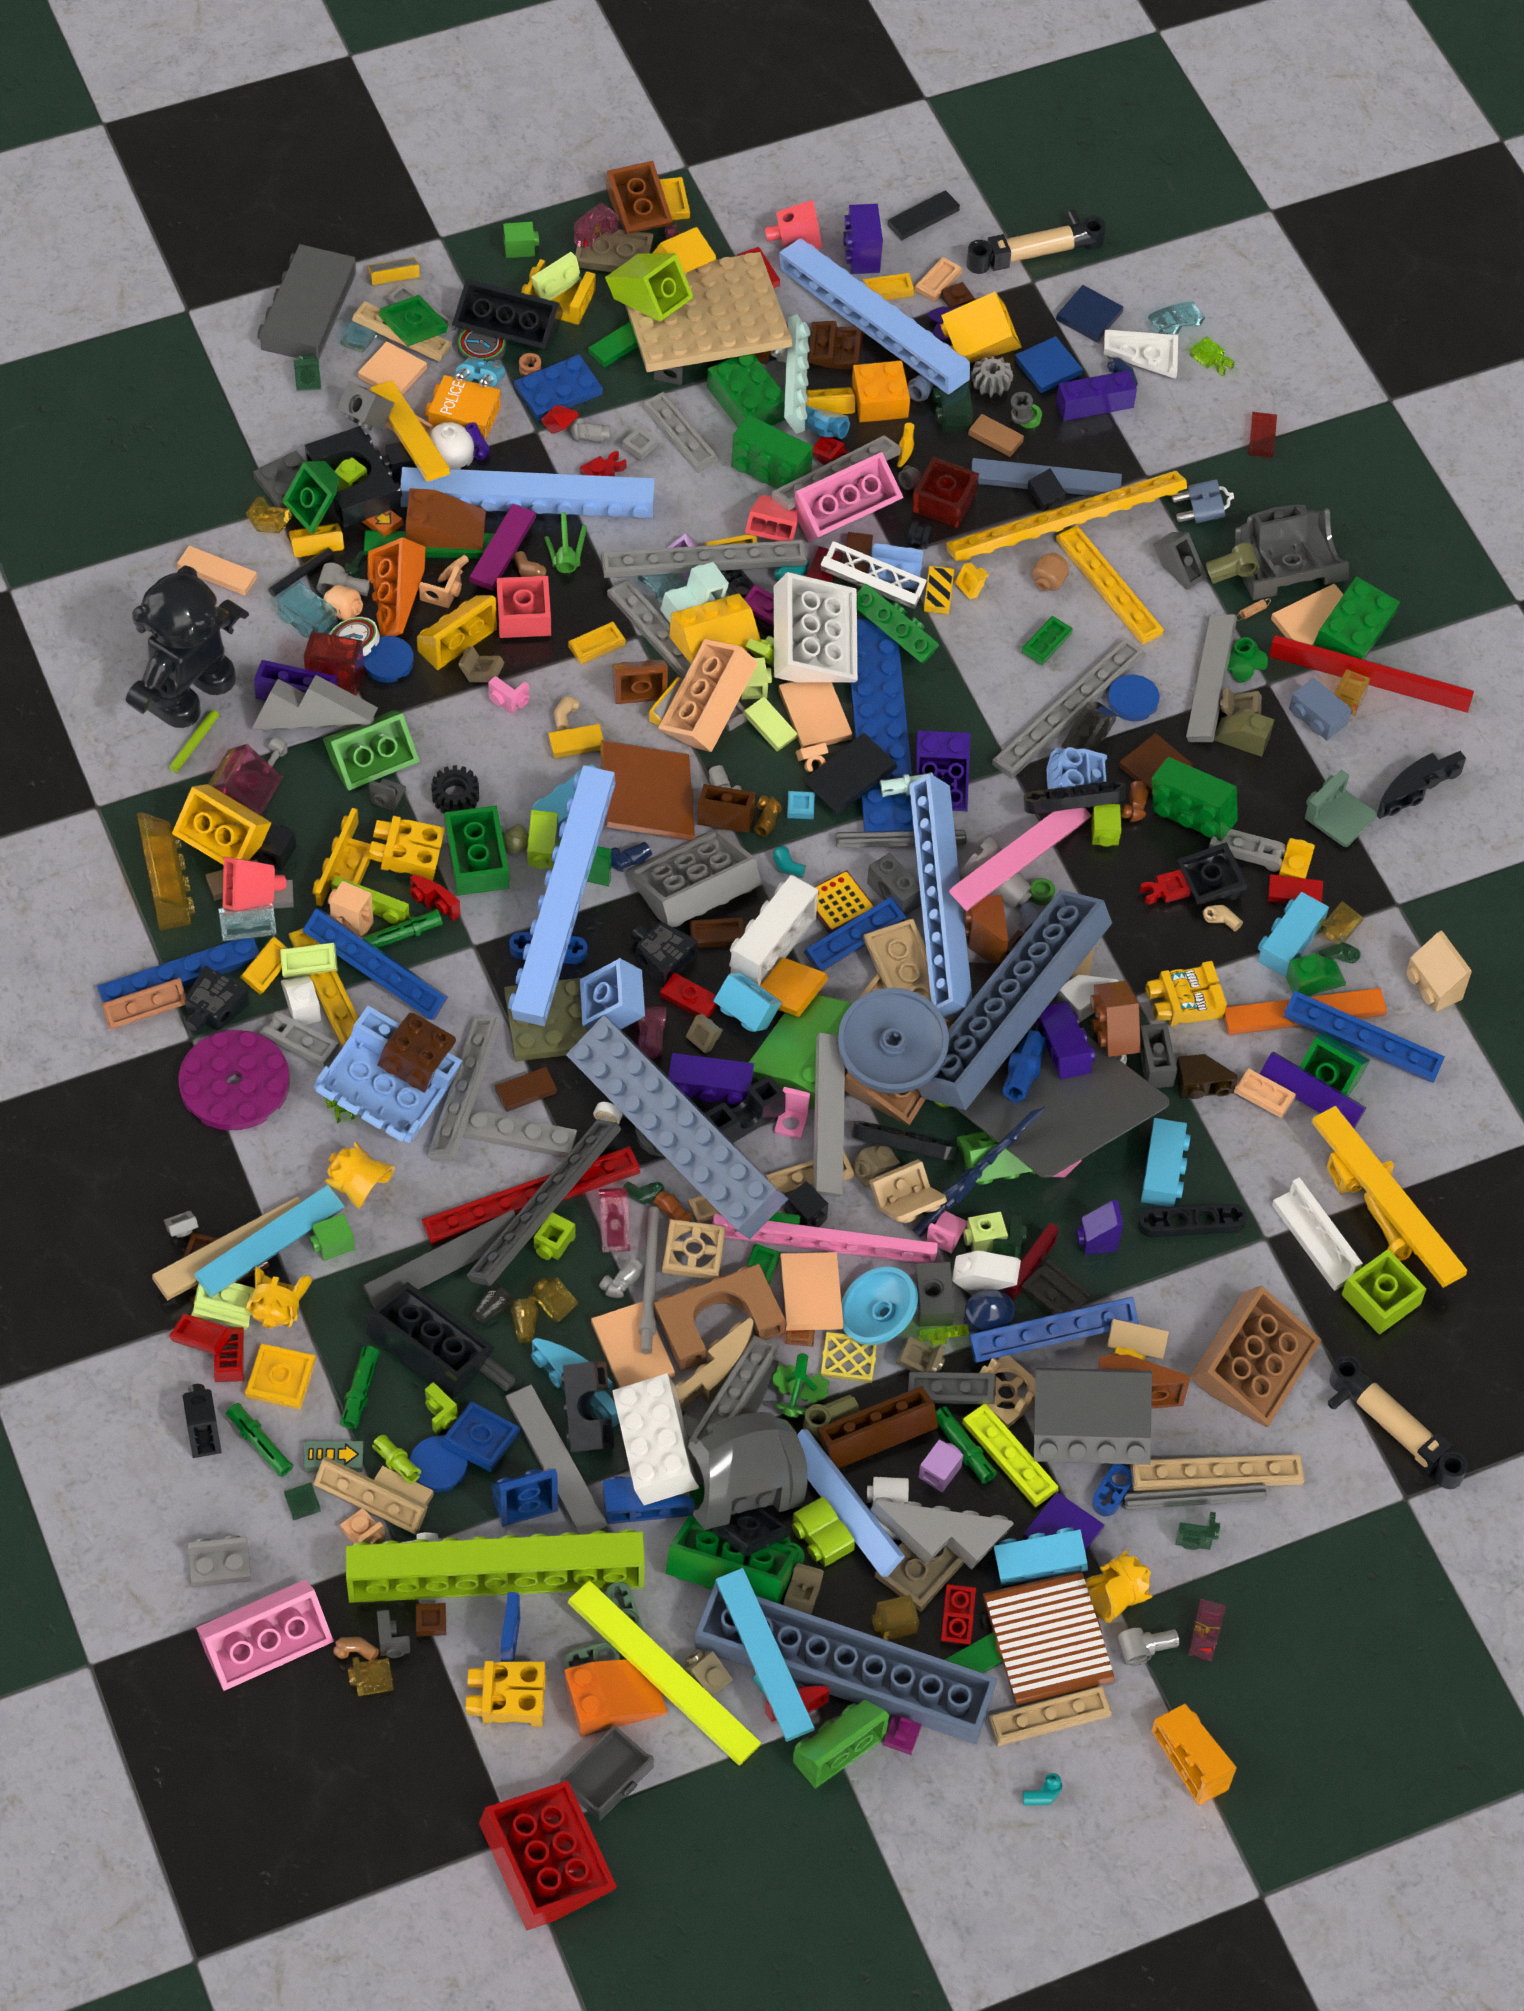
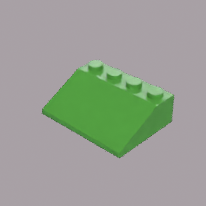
[749,995,852,1110]

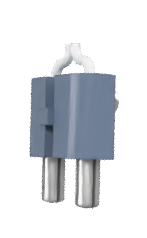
[1172,479,1234,523]

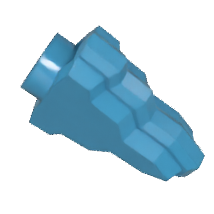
[805,405,850,439]

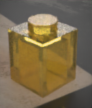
[1334,669,1370,716]
[872,1595,919,1640]

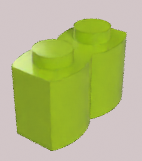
[791,1497,855,1567]

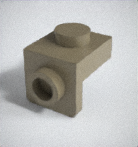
[459,646,505,682]
[1220,687,1262,716]
[851,1145,901,1187]
[896,1336,945,1372]
[783,1563,824,1614]
[682,1650,733,1697]

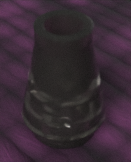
[470,1284,512,1326]

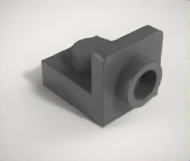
[377,1610,410,1658]

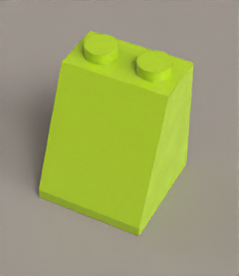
[605,253,694,321]

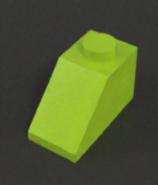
[527,810,559,869]

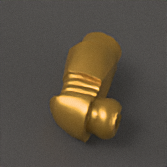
[754,795,782,837]

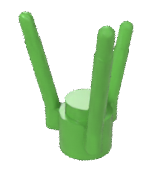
[545,512,587,573]

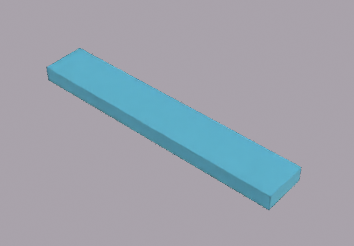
[194,1185,345,1298]
[716,1568,814,1742]

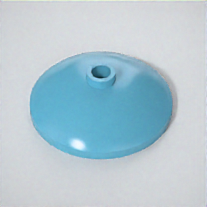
[841,1267,918,1345]

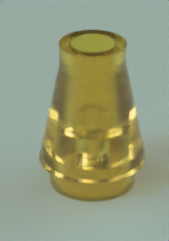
[511,1299,539,1343]

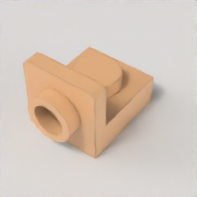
[340,1508,385,1544]

